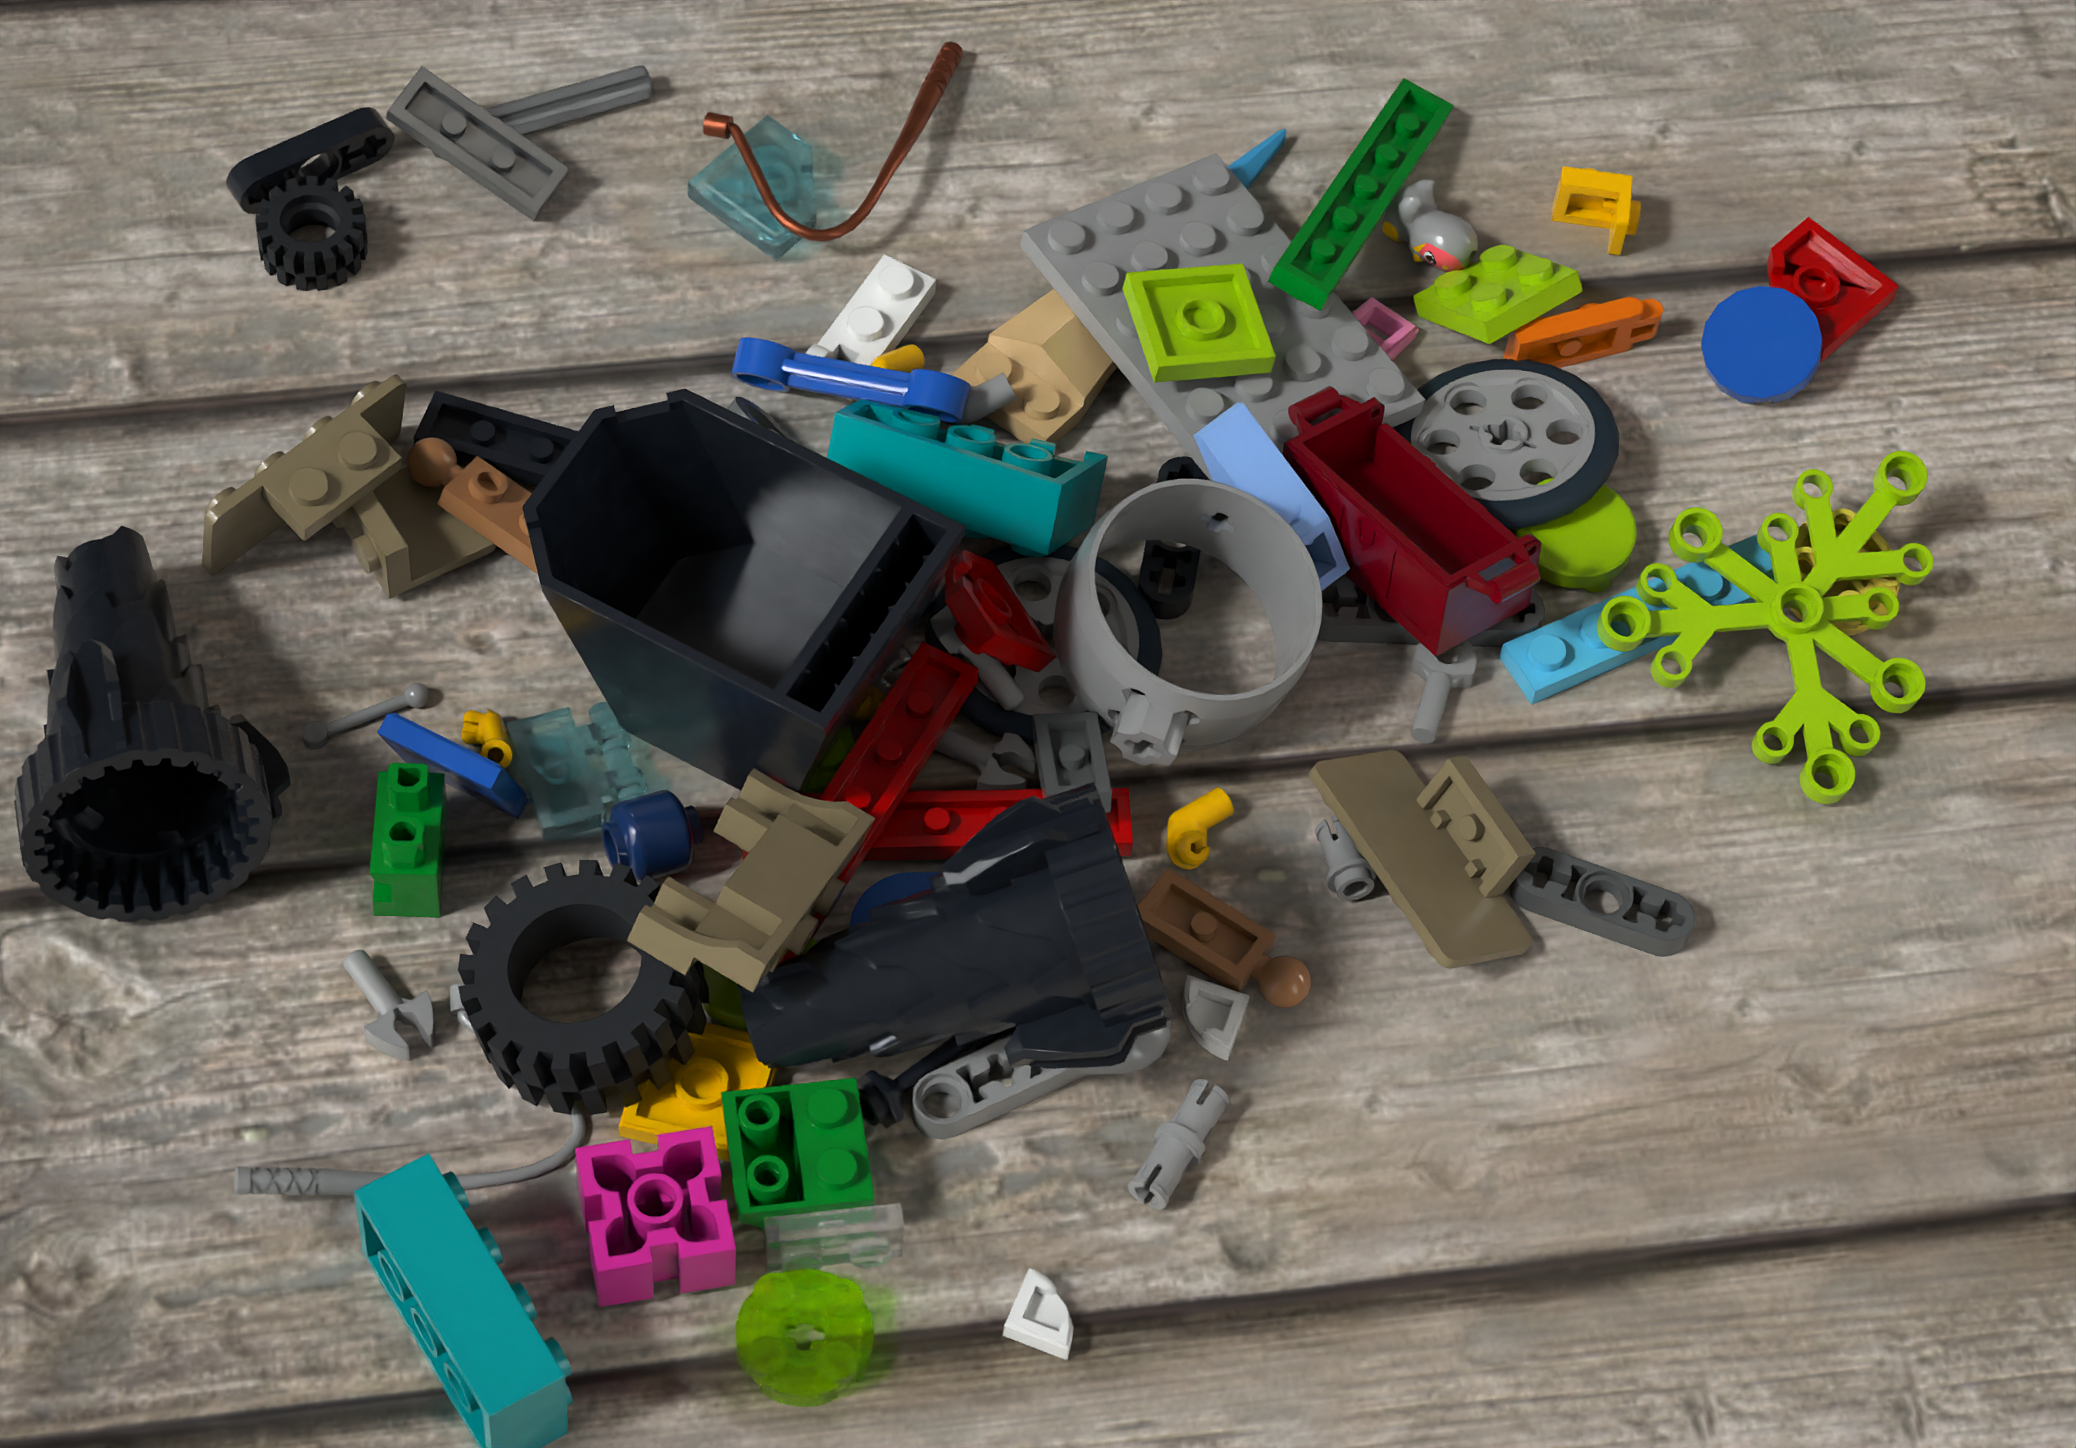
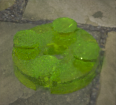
[735,1269,874,1407]

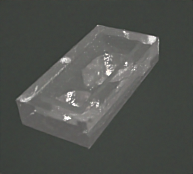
[763,1203,904,1275]

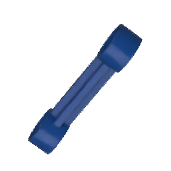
[731,337,971,424]

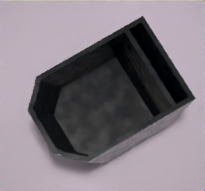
[522,389,966,794]

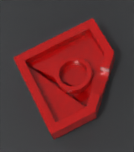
[1767,217,1899,363]
[945,550,1057,673]

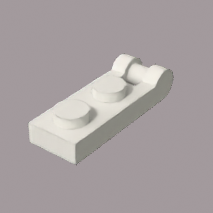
[806,254,936,403]

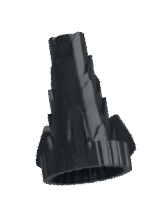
[14,526,291,922]
[737,782,1175,1069]

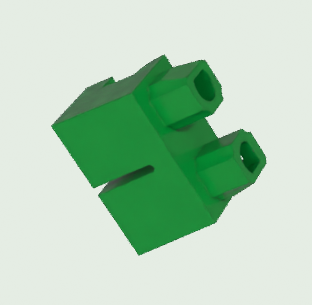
[370,763,448,918]

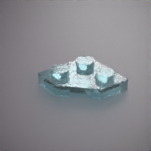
[688,115,817,261]

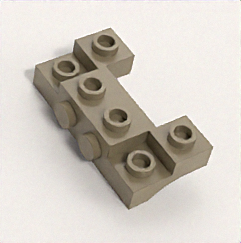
[627,769,875,992]

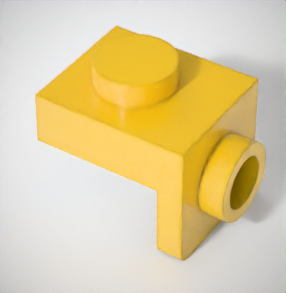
[1552,166,1641,256]

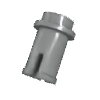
[1315,815,1377,900]

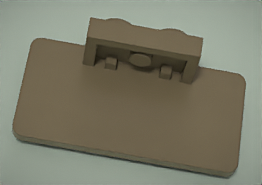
[202,374,407,576]
[1309,750,1536,969]

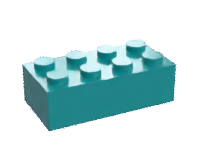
[354,1153,573,1448]

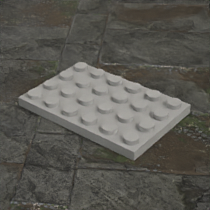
[1020,153,1425,481]

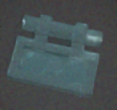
[507,702,649,842]

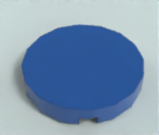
[1701,286,1823,404]

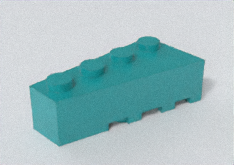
[827,399,1108,557]

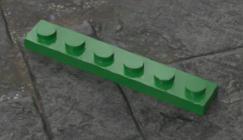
[1268,78,1454,311]

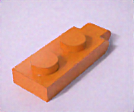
[1503,297,1663,368]

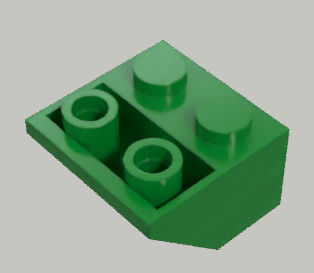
[721,1077,875,1243]

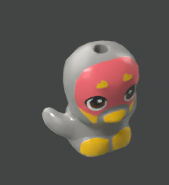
[1381,179,1478,273]

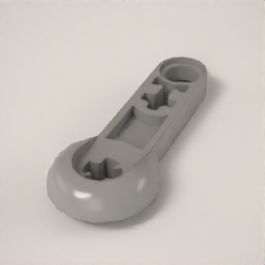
[911,1020,1172,1140]

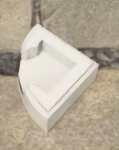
[1182,975,1250,1061]
[1003,1268,1073,1360]

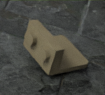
[332,467,496,599]

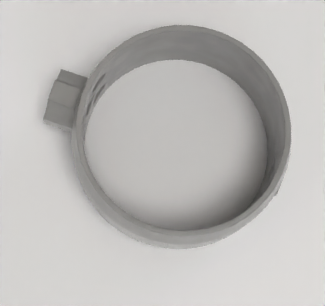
[1053,479,1323,767]

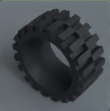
[458,860,709,1115]

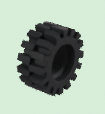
[255,176,368,291]

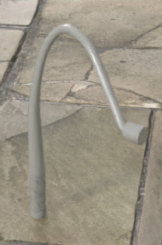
[234,983,586,1195]

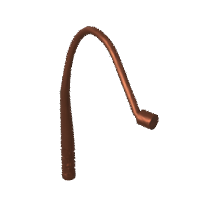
[703,41,964,242]

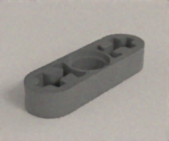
[1509,847,1695,957]

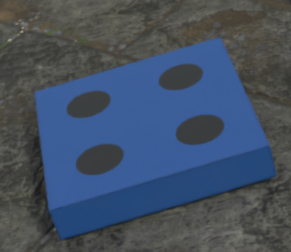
[377,712,529,819]

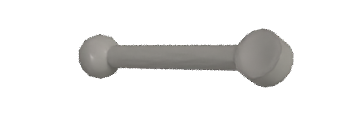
[302,683,430,749]

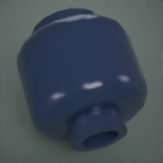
[601,790,703,883]

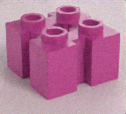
[575,1126,736,1307]

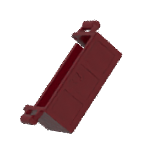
[1282,386,1542,657]

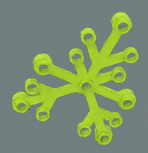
[1597,451,1934,804]

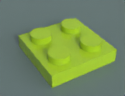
[1413,245,1583,344]
[1122,263,1276,383]

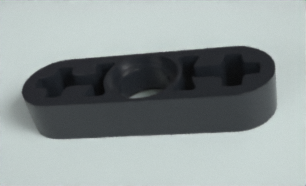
[226,107,394,214]
[1138,456,1209,620]

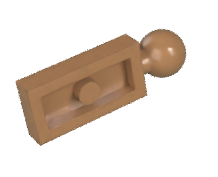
[407,437,538,574]
[1138,868,1311,1008]

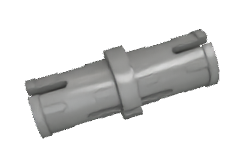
[1128,1079,1231,1210]

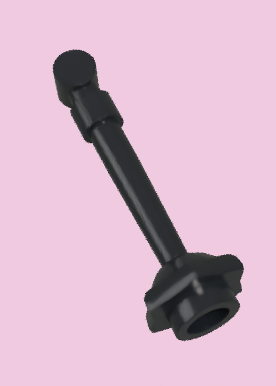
[856,1033,996,1129]

